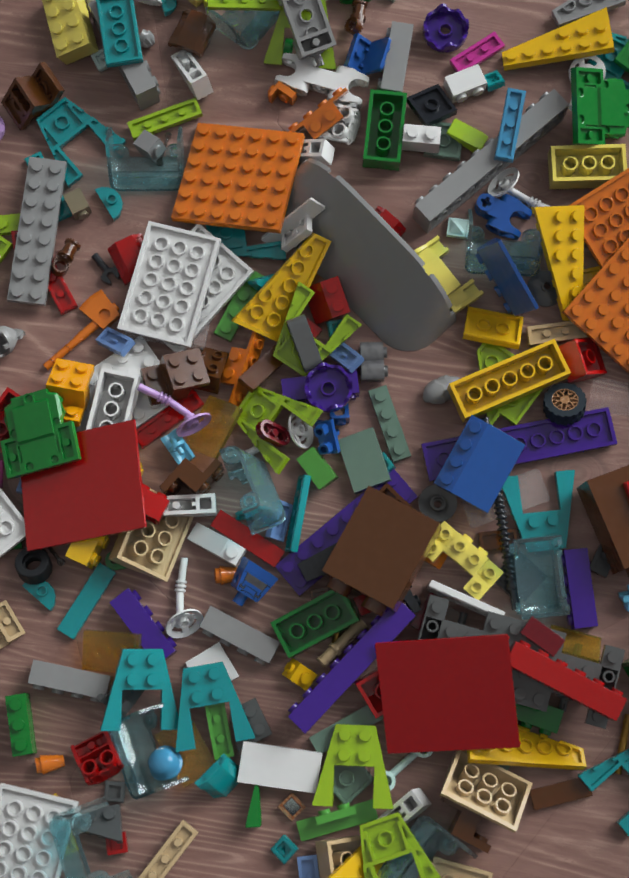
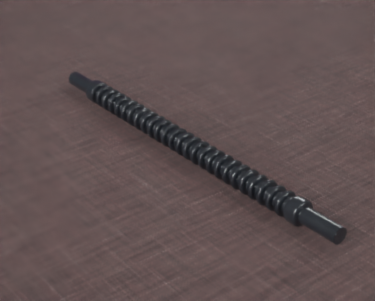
[481,417,520,610]

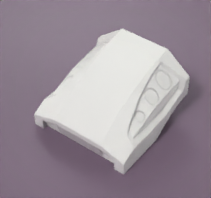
[319,103,361,145]

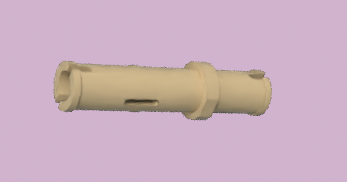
[317,619,367,668]

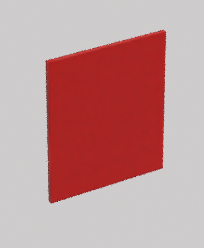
[21,419,147,552]
[375,634,521,754]

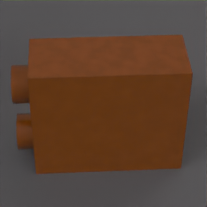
[576,465,629,577]
[322,485,442,617]

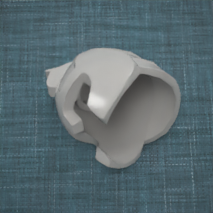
[0,326,26,358]

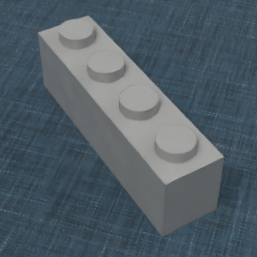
[377,21,414,92]
[199,606,281,665]
[28,659,113,703]

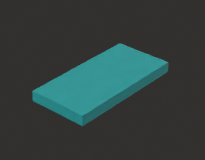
[96,0,143,68]

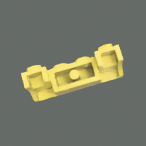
[414,235,484,314]
[427,521,504,600]

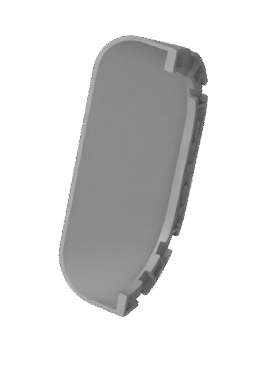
[285,158,456,351]

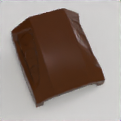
[168,9,216,58]

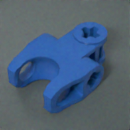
[474,193,532,241]

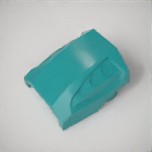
[195,753,240,798]

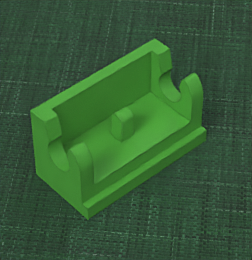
[296,446,339,490]

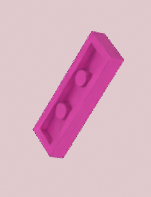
[449,31,505,72]

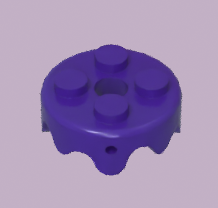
[423,4,469,53]
[304,362,353,413]

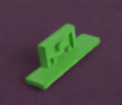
[296,799,378,841]

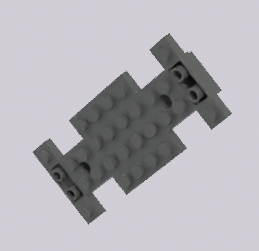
[417,595,625,729]

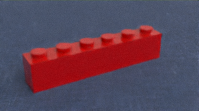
[510,640,627,721]

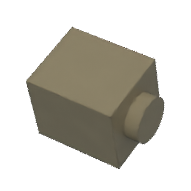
[63,187,92,221]

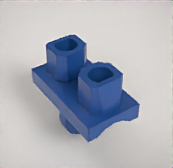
[313,419,341,455]

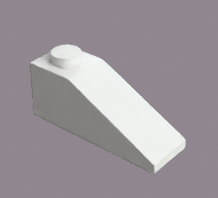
[171,50,214,100]
[299,139,335,165]
[163,493,217,517]
[187,522,247,567]
[377,788,432,824]

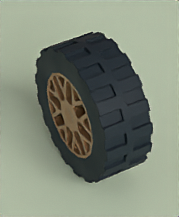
[543,383,587,426]

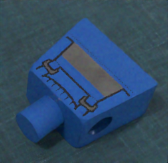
[231,556,278,607]

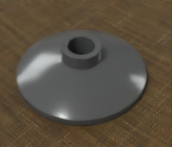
[527,270,558,307]
[418,484,457,522]

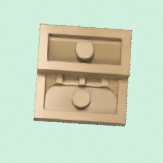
[0,600,25,650]

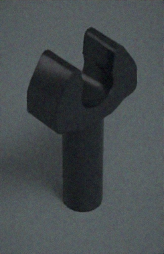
[91,253,120,285]

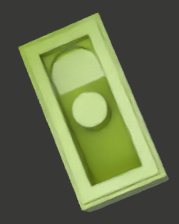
[446,118,489,153]

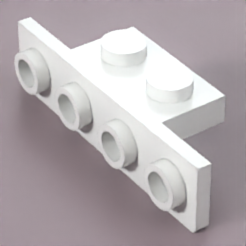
[261,197,325,252]

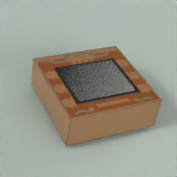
[278,792,306,821]

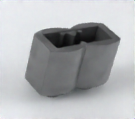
[359,342,388,382]

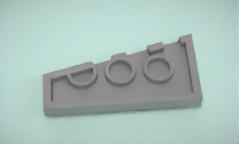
[551,0,626,28]

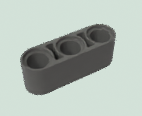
[286,314,323,373]

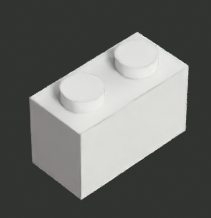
[443,64,487,103]
[402,124,441,153]

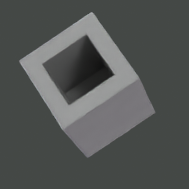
[133,130,167,162]

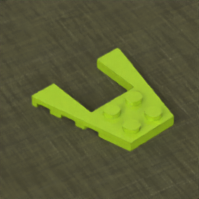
[264,0,336,70]
[272,282,362,376]
[232,387,323,474]
[312,724,394,810]
[360,812,441,878]

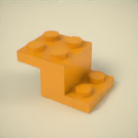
[46,358,94,427]

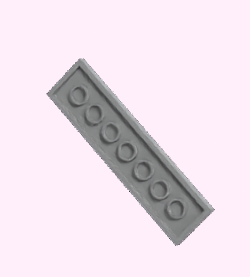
[7,156,67,306]

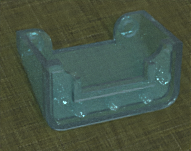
[219,446,286,535]
[509,533,570,620]

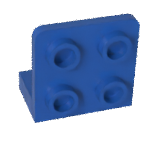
[344,33,391,75]

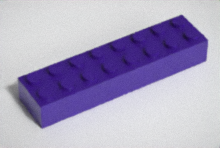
[288,603,416,733]

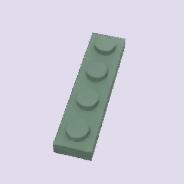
[368,385,411,463]

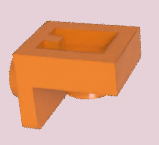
[267,81,297,106]

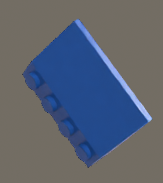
[475,238,539,316]
[434,415,525,513]

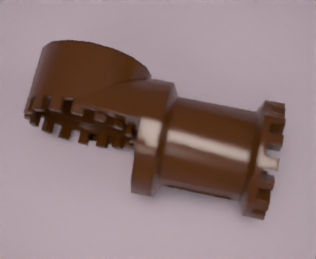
[345,0,368,35]
[51,238,81,277]

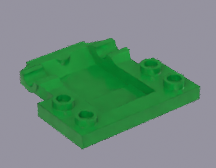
[571,67,629,145]
[0,388,82,479]

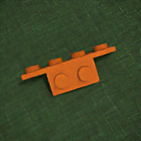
[288,87,349,139]
[221,332,265,408]

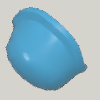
[148,745,183,781]

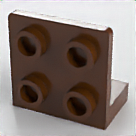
[191,345,229,394]

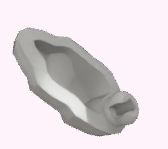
[423,375,460,404]

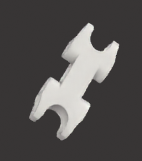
[275,53,370,109]

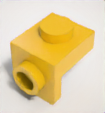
[282,658,317,691]

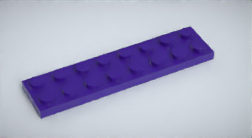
[275,469,418,597]

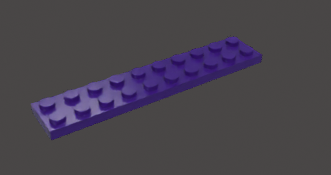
[421,407,618,482]

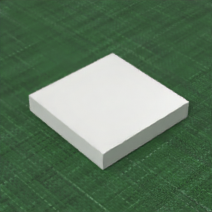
[185,642,239,681]

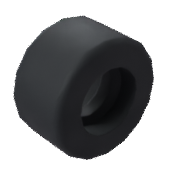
[15,548,53,585]

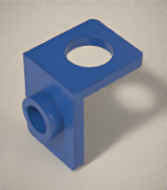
[330,403,350,426]

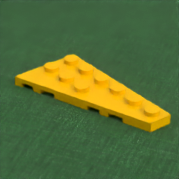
[502,7,614,71]
[531,205,584,321]
[231,233,332,342]
[467,725,587,770]

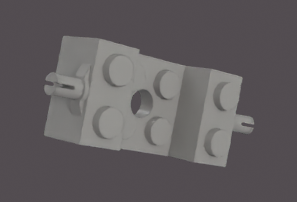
[278,0,337,67]

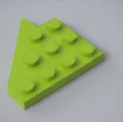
[476,343,544,425]

